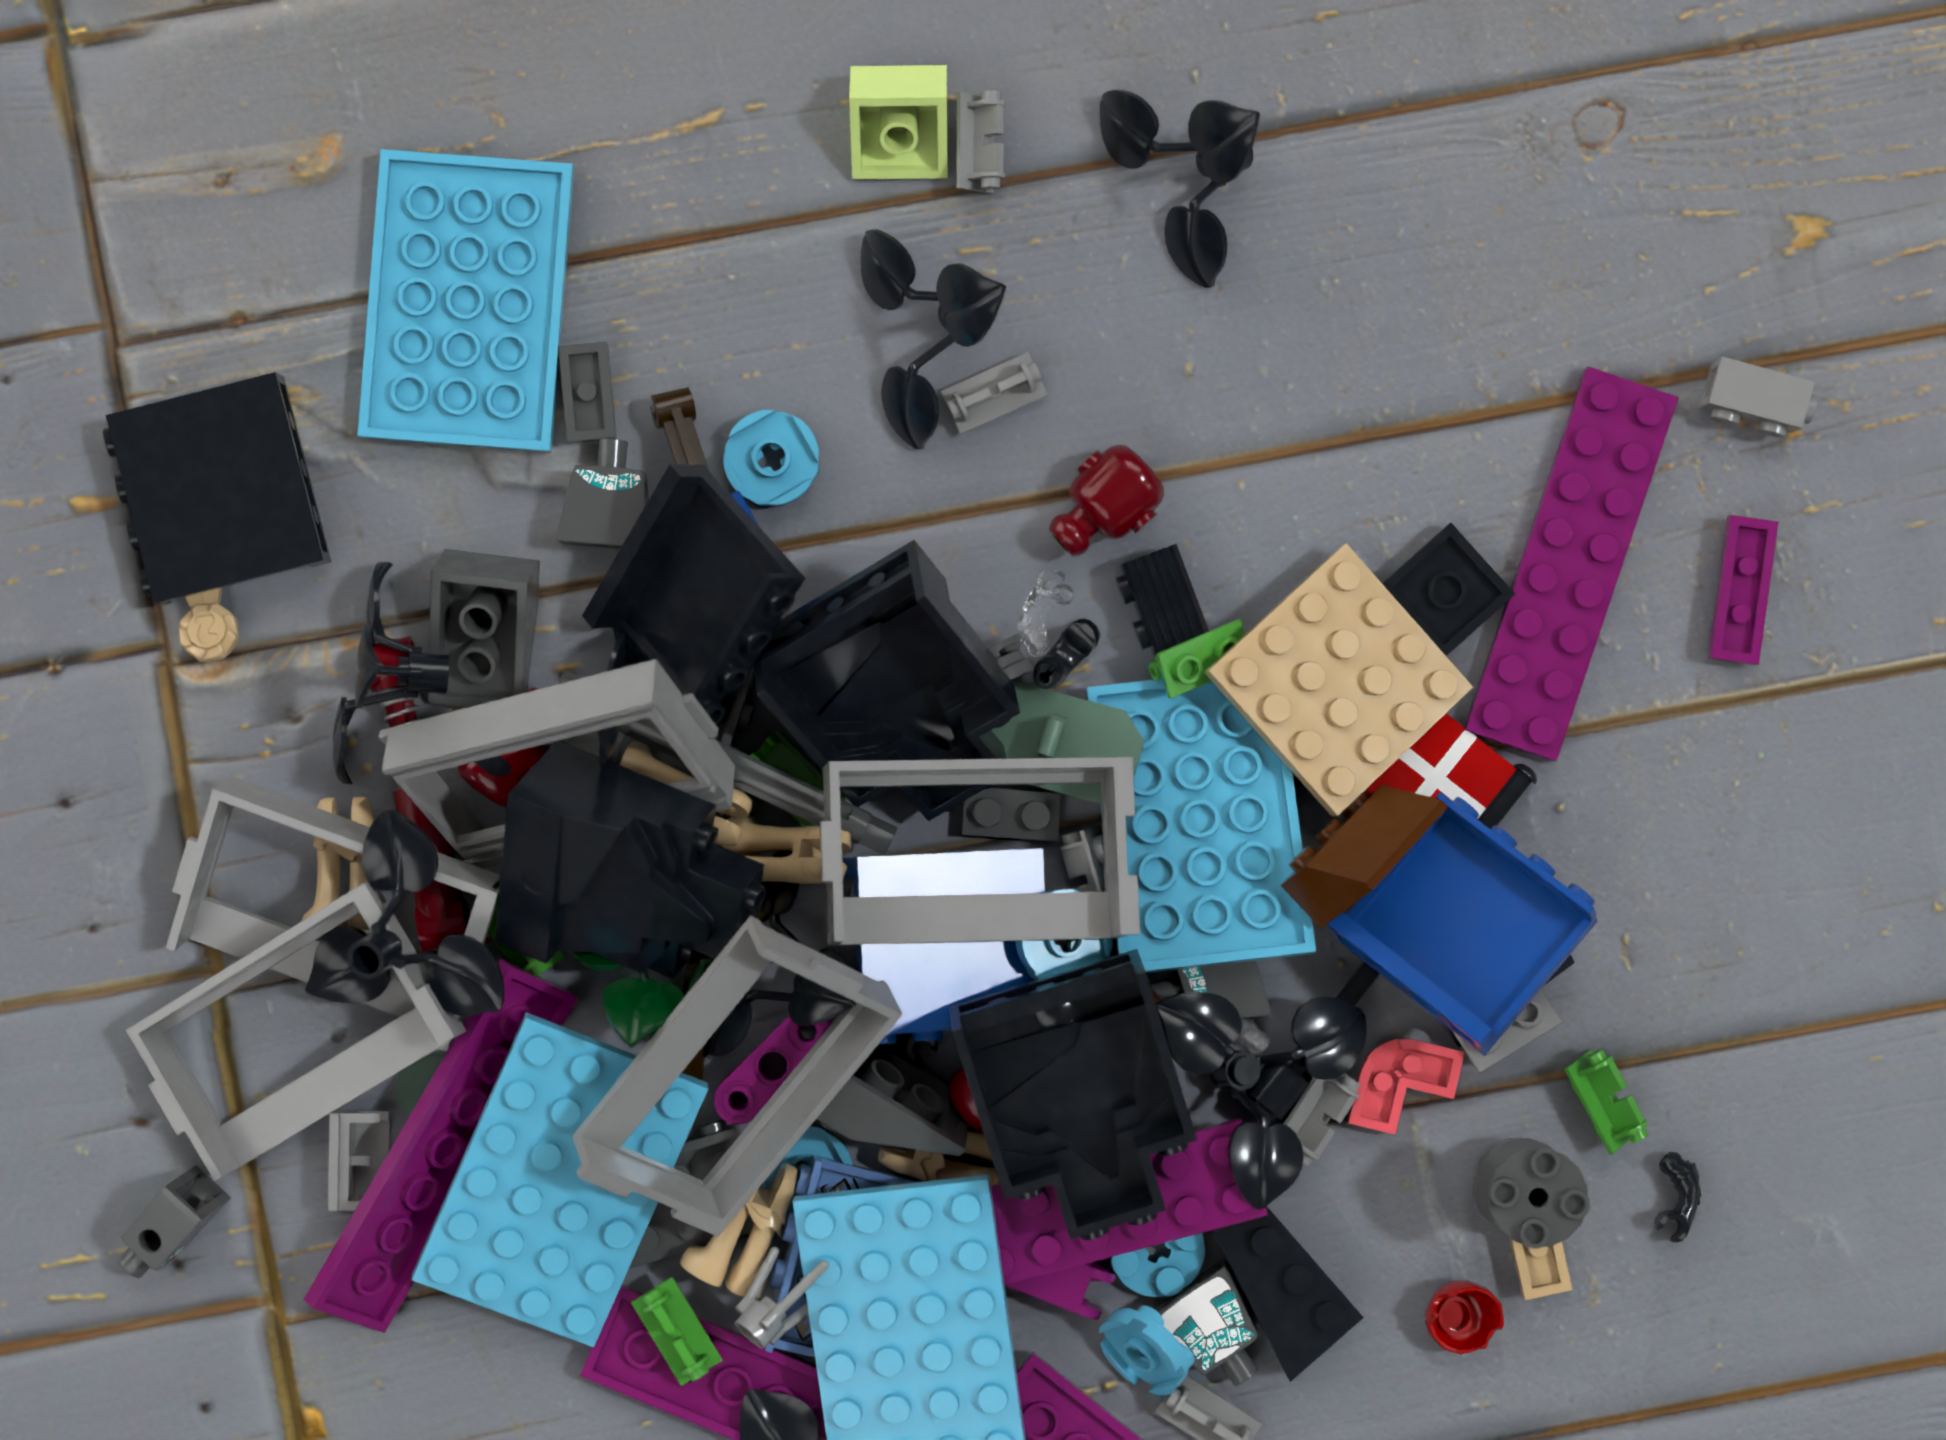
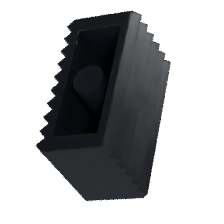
[1116,544,1209,656]

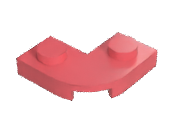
[1346,1038,1465,1135]

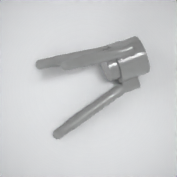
[735,1247,829,1349]

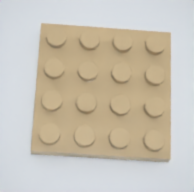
[1204,543,1473,817]

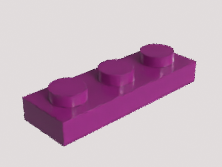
[1707,515,1779,666]

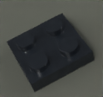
[1382,523,1515,656]

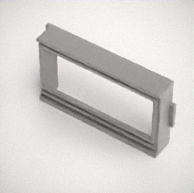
[379,659,735,869]
[820,757,1140,946]
[165,776,501,1052]
[126,881,466,1182]
[572,916,903,1236]

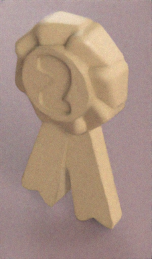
[179,588,239,662]

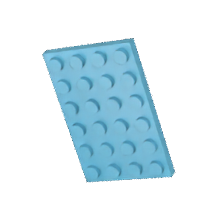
[357,149,575,453]
[1086,679,1316,973]
[412,1012,709,1348]
[792,1174,1026,1440]

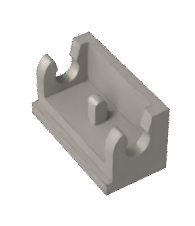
[328,1109,391,1211]

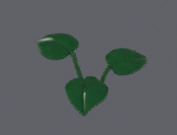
[573,952,773,1048]

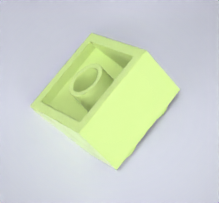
[849,65,948,179]

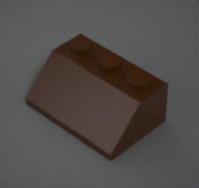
[1280,785,1448,928]

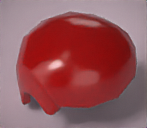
[1425,1280,1504,1355]

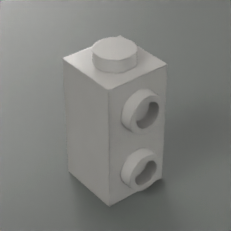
[1699,356,1817,438]

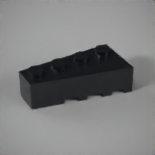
[1212,1206,1364,1382]

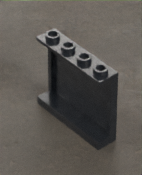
[103,372,332,605]
[582,464,805,725]

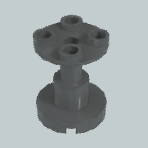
[1473,1137,1590,1249]

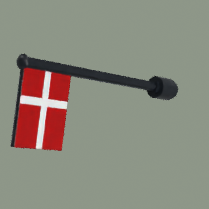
[1240,713,1537,1126]

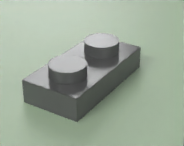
[558,342,617,444]
[962,788,1061,841]

